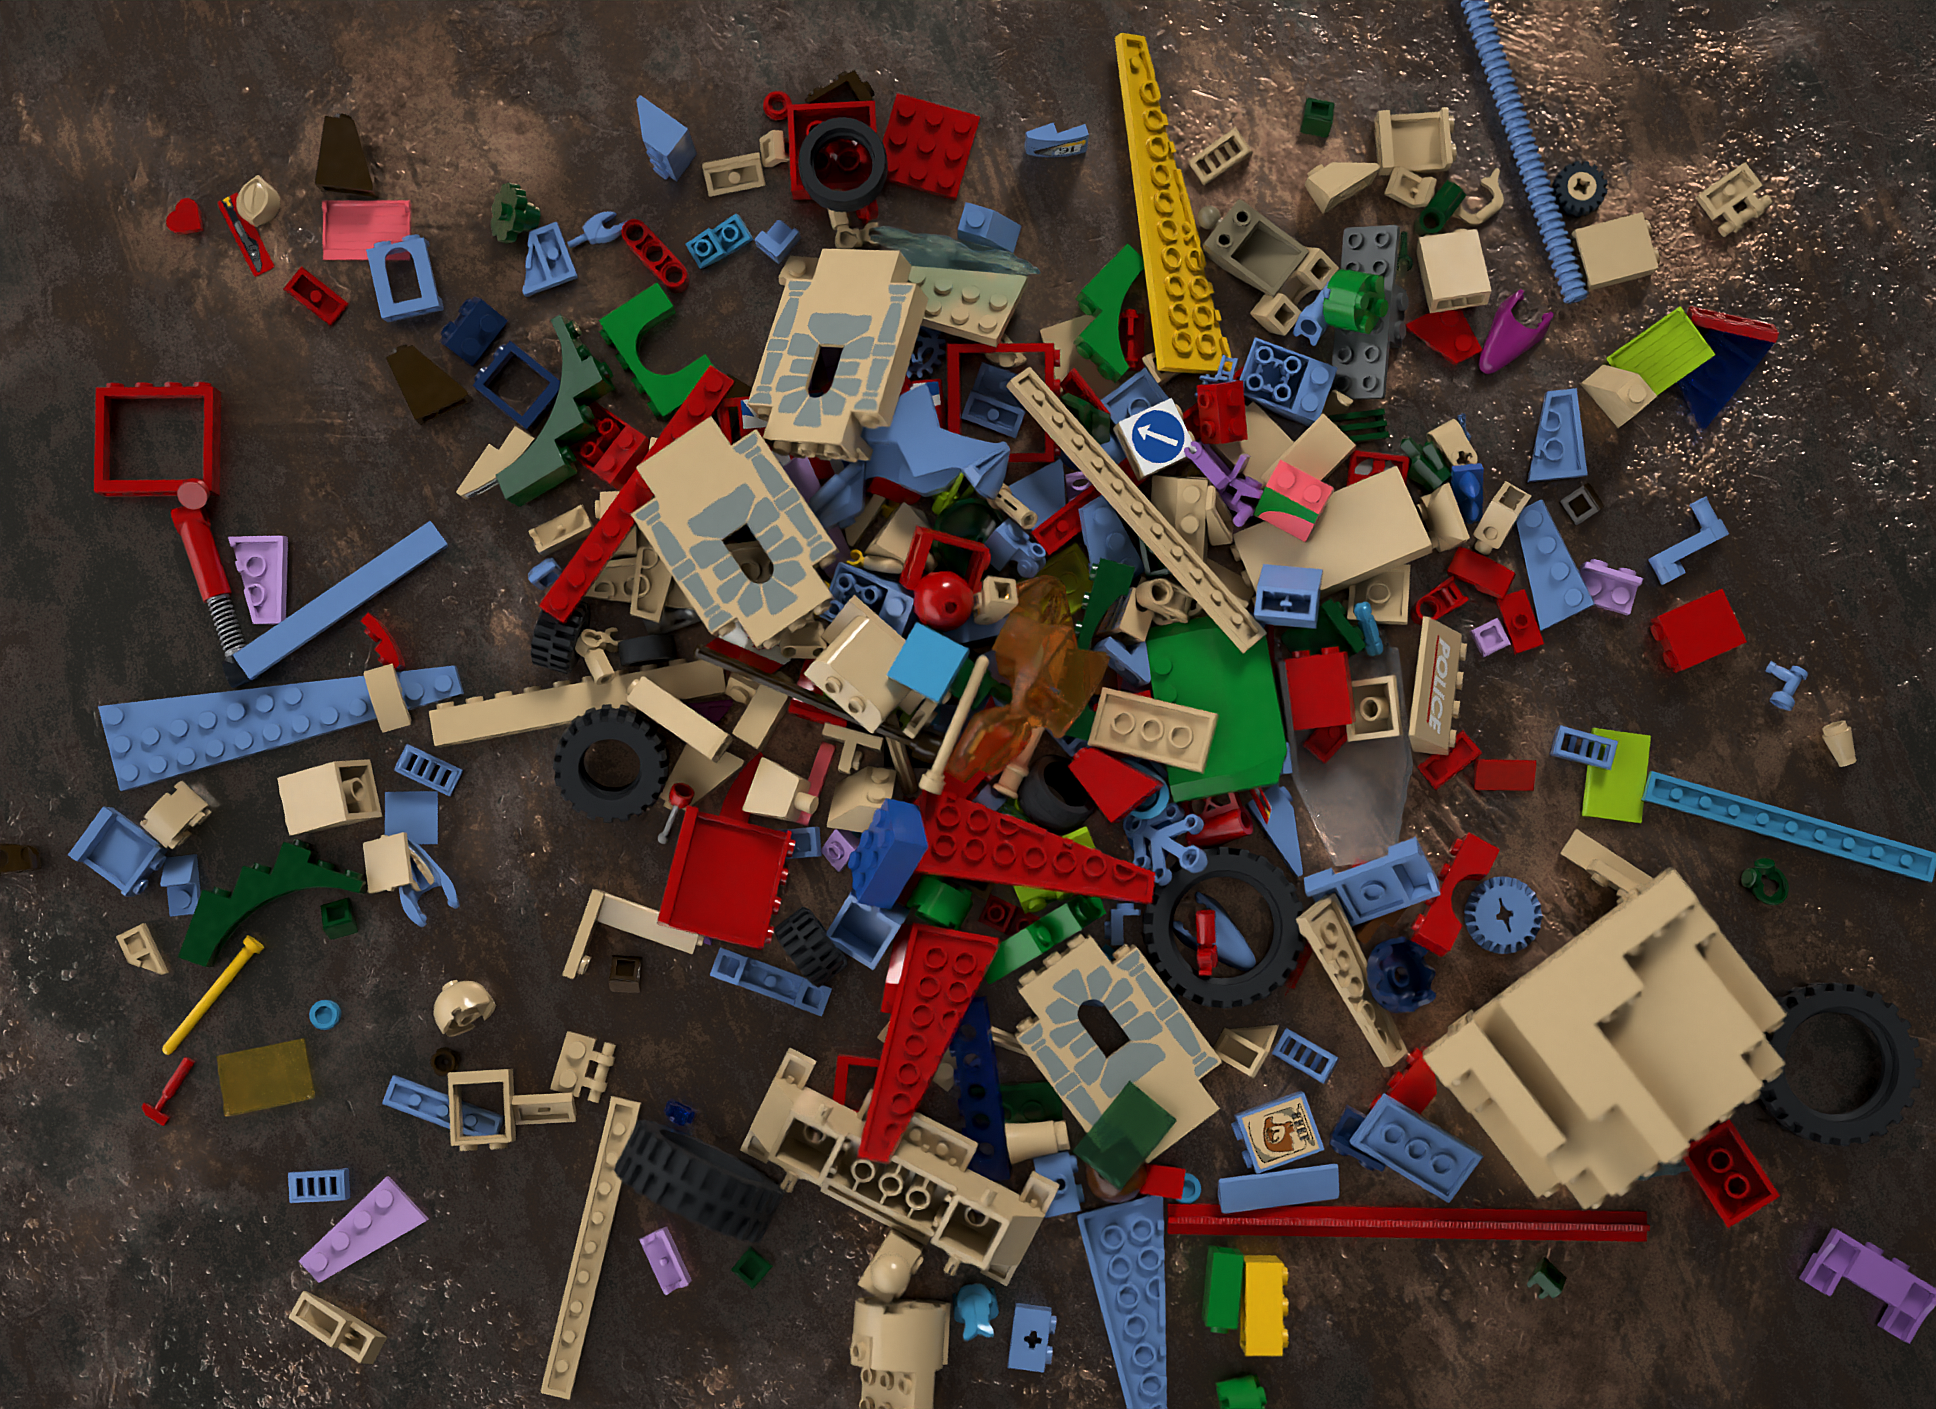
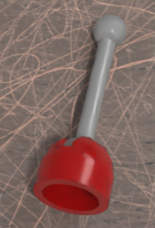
[658,783,695,844]

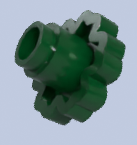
[490,182,541,244]

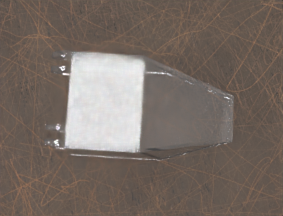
[1274,626,1413,866]

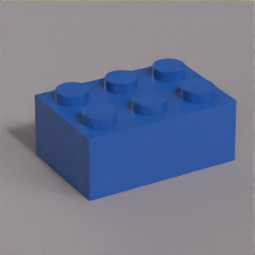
[848,798,928,910]

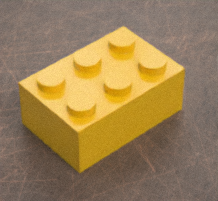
[1240,1255,1288,1356]

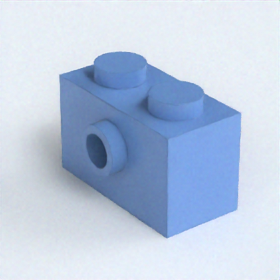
[1033,1150,1085,1218]

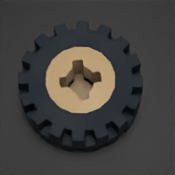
[1552,161,1608,218]

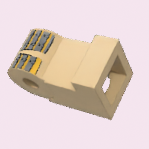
[973,576,1018,625]

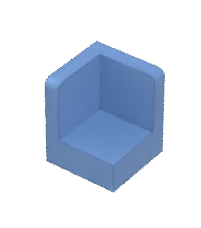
[755,220,801,264]

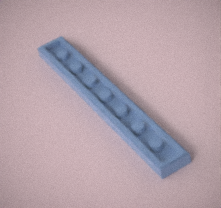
[233,521,448,680]

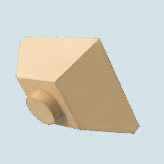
[1304,162,1380,214]

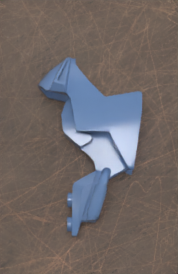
[808,384,1011,535]

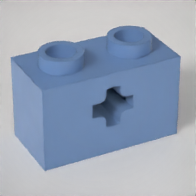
[1008,1303,1056,1372]

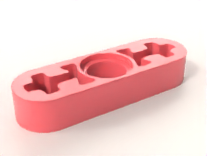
[796,741,837,827]

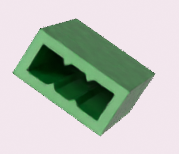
[1202,1245,1244,1334]

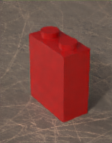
[1650,588,1747,673]
[1284,646,1356,731]

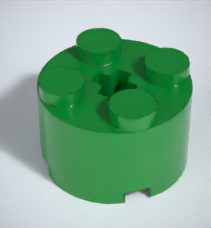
[1323,269,1388,334]
[905,874,974,931]
[1216,1374,1267,1409]

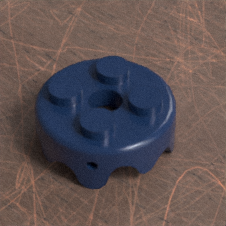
[1367,937,1436,1013]

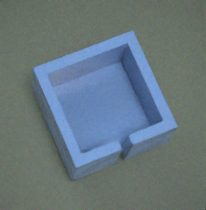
[826,889,910,970]

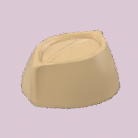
[236,175,280,226]

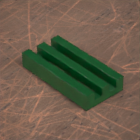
[1328,409,1389,443]

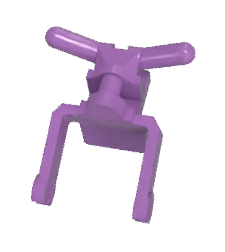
[1184,440,1264,527]

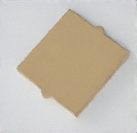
[363,832,413,894]

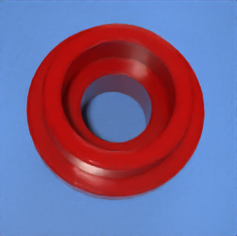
[763,91,792,120]

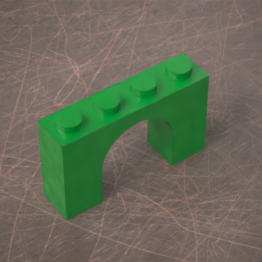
[598,282,715,422]

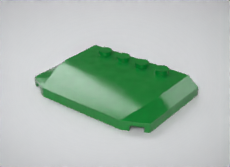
[1145,616,1288,804]

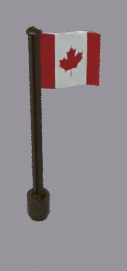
[693,621,954,765]

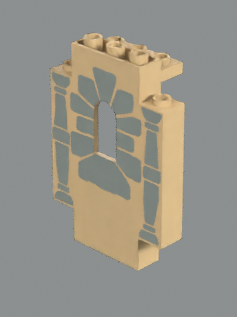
[747,249,928,462]
[631,416,840,650]
[1014,933,1222,1163]

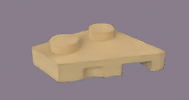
[903,691,952,739]

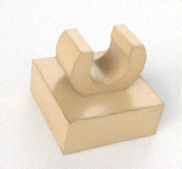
[760,130,790,167]

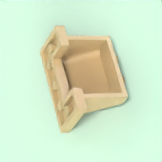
[804,595,925,734]

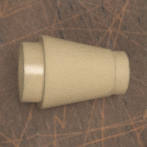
[1822,721,1857,767]

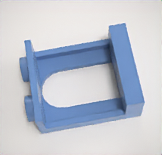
[366,235,444,322]

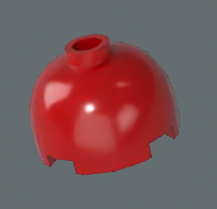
[913,571,974,632]

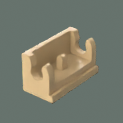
[528,505,594,557]

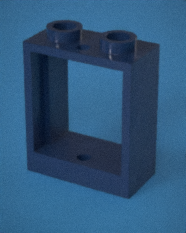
[473,341,561,434]

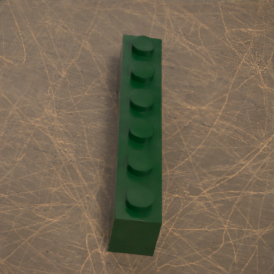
[1049,558,1135,741]

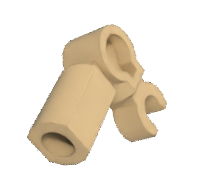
[828,209,882,250]
[575,627,623,685]

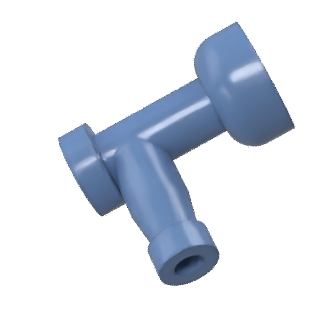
[1765,661,1808,711]

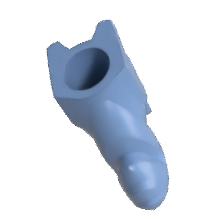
[1293,280,1331,346]

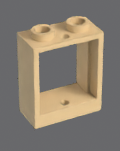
[448,1069,516,1151]

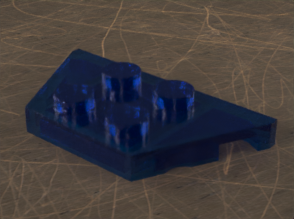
[1677,329,1775,431]

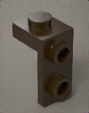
[805,69,875,104]

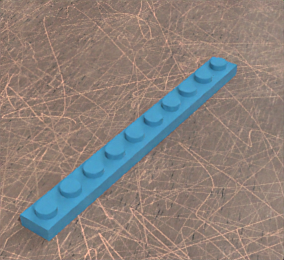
[1642,771,1936,883]

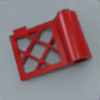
[1167,776,1253,850]

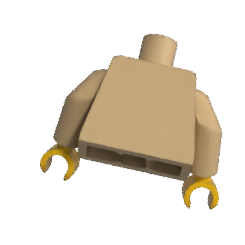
[846,500,938,574]

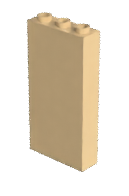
[1230,466,1432,606]

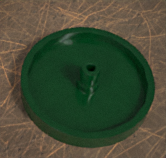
[932,498,1005,583]

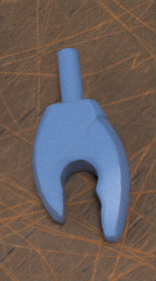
[567,211,627,249]

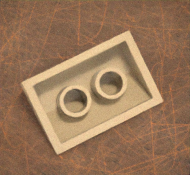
[1151,475,1212,565]

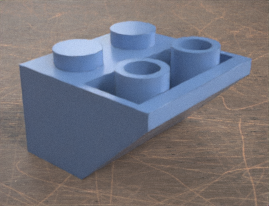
[1254,564,1323,629]

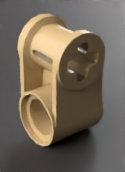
[1427,419,1478,470]
[1136,579,1194,623]

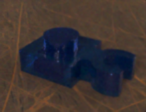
[663,1099,698,1126]

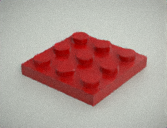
[882,93,980,201]

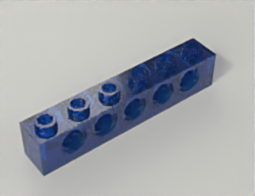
[949,996,1013,1181]

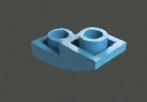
[685,214,754,269]

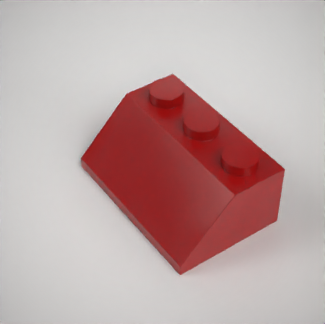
[1682,1118,1780,1228]

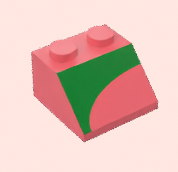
[1253,460,1334,542]

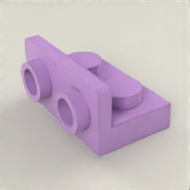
[1579,559,1643,615]

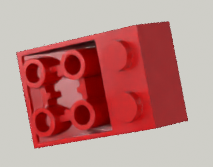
[569,401,650,491]

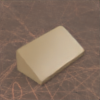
[703,153,766,197]

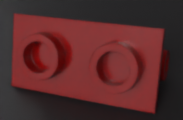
[1118,309,1145,371]

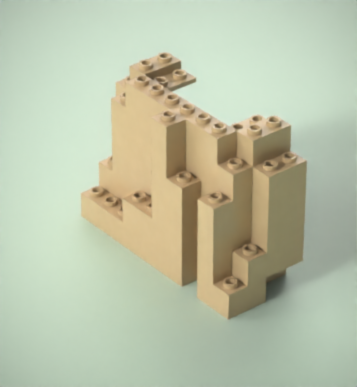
[1423,867,1787,1210]

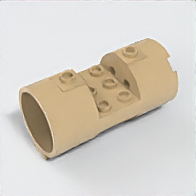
[850,1297,951,1409]

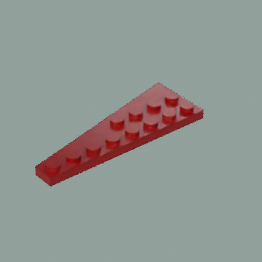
[914,788,1155,904]
[857,923,1000,1164]

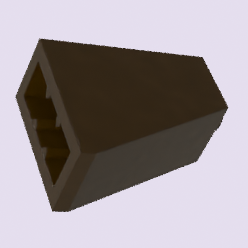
[315,113,379,199]
[385,345,473,425]

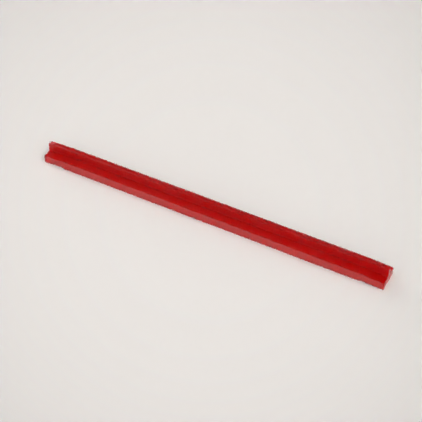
[1167,1203,1650,1242]

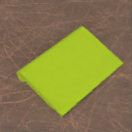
[1606,306,1715,396]
[1582,728,1651,823]

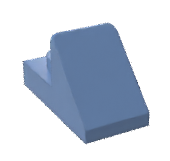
[1092,637,1151,688]
[160,854,201,917]

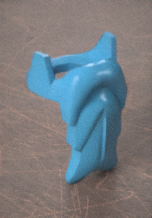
[952,1284,999,1341]

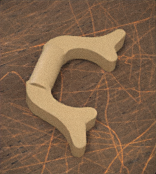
[1451,168,1504,226]

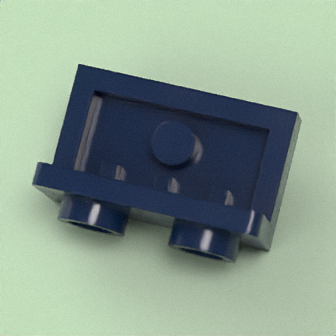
[439,296,508,367]
[1330,1105,1386,1172]

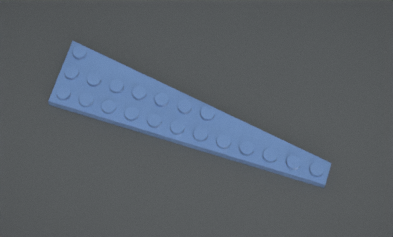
[98,666,464,792]

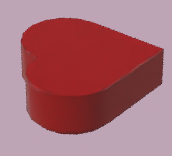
[166,198,204,235]

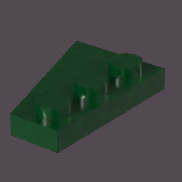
[971,1080,1063,1125]

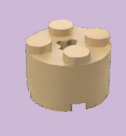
[140,781,212,850]

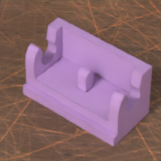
[639,1226,692,1295]

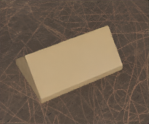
[1260,414,1357,484]

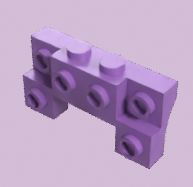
[1799,1228,1936,1344]

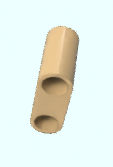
[780,621,828,659]

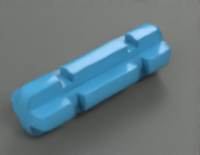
[1354,602,1383,656]

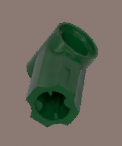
[1414,180,1467,237]

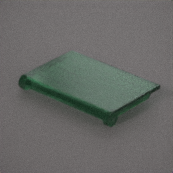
[1072,1081,1177,1191]

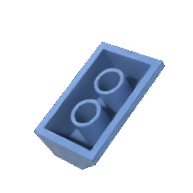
[636,95,697,182]

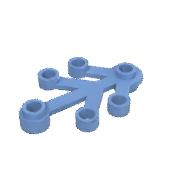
[1123,803,1207,886]

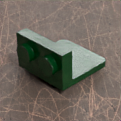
[1281,598,1366,658]

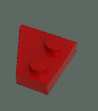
[1406,309,1483,365]

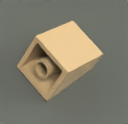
[277,759,382,836]

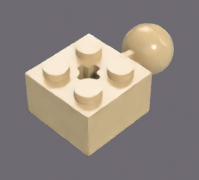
[858,1228,924,1304]

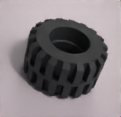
[531,601,591,674]
[774,906,848,988]

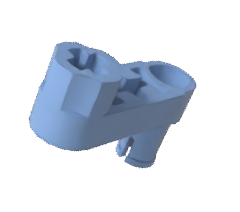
[1648,496,1729,585]

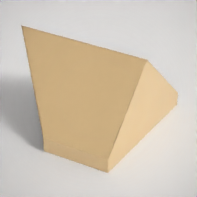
[1213,1025,1279,1078]

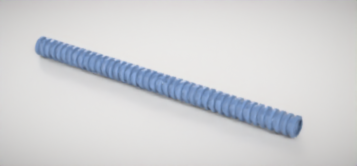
[1461,0,1589,304]

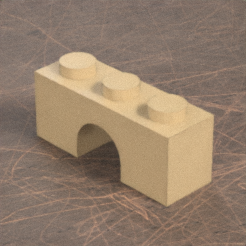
[1250,246,1339,336]

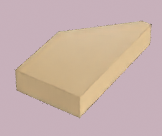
[116,923,169,975]

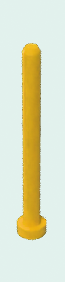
[162,935,264,1055]

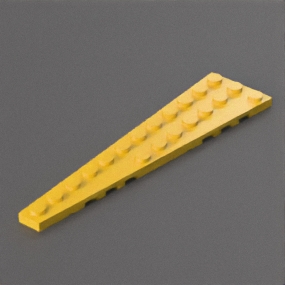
[1115,33,1236,375]

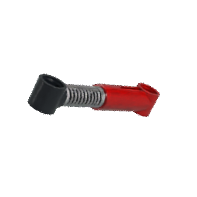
[171,506,262,688]

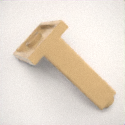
[562,889,705,979]

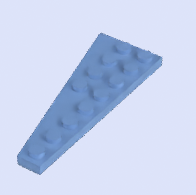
[1076,1195,1167,1409]

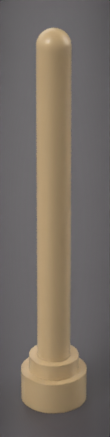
[918,656,989,795]

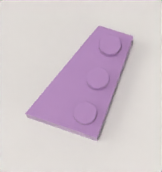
[228,536,288,625]

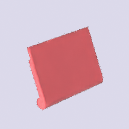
[322,200,411,260]

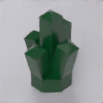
[1400,437,1452,494]

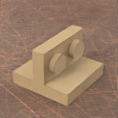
[822,723,885,775]

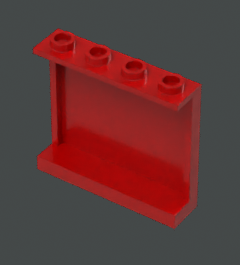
[657,805,796,950]

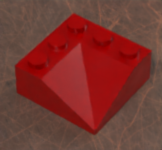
[787,100,877,200]

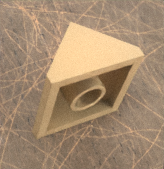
[1346,675,1403,742]

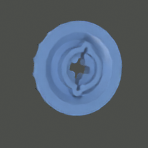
[1464,877,1543,954]

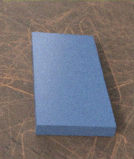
[1350,1093,1484,1203]

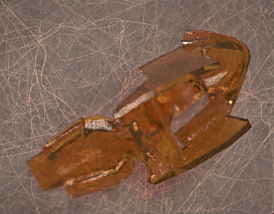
[944,575,1110,783]

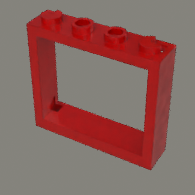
[947,343,1061,462]
[94,382,221,497]

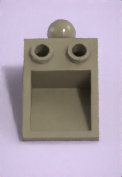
[1197,198,1309,297]

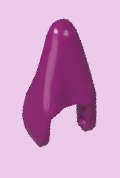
[1479,289,1554,374]

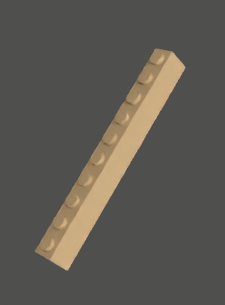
[429,658,728,748]

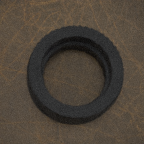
[798,117,888,213]

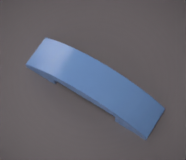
[710,947,832,1017]

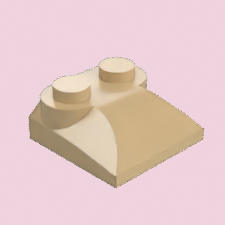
[1416,483,1470,552]

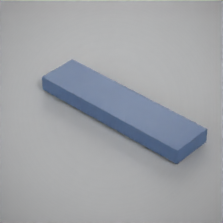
[382,1075,505,1144]

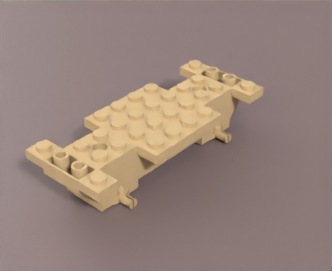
[740,1048,1060,1286]

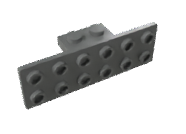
[1329,225,1409,400]

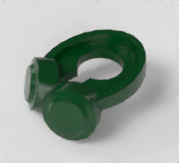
[1741,858,1789,905]

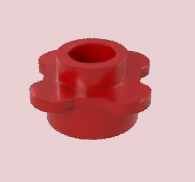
[856,199,878,225]

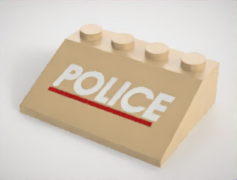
[1409,617,1467,755]

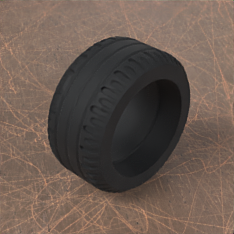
[1017,754,1096,835]

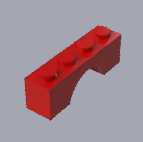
[1410,832,1500,957]

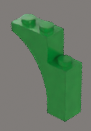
[1073,243,1145,383]
[984,895,1106,985]

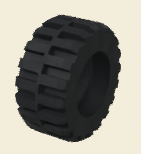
[553,704,670,823]

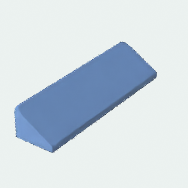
[1218,1164,1340,1214]

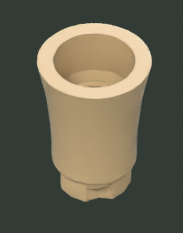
[1005,1120,1070,1165]

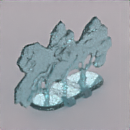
[870,226,1041,276]

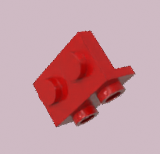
[1197,380,1248,444]

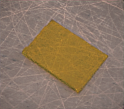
[216,1038,315,1117]

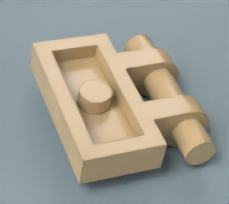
[1696,162,1773,237]
[550,1031,616,1103]

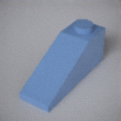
[1245,784,1303,878]

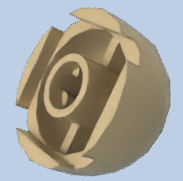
[434,980,496,1037]

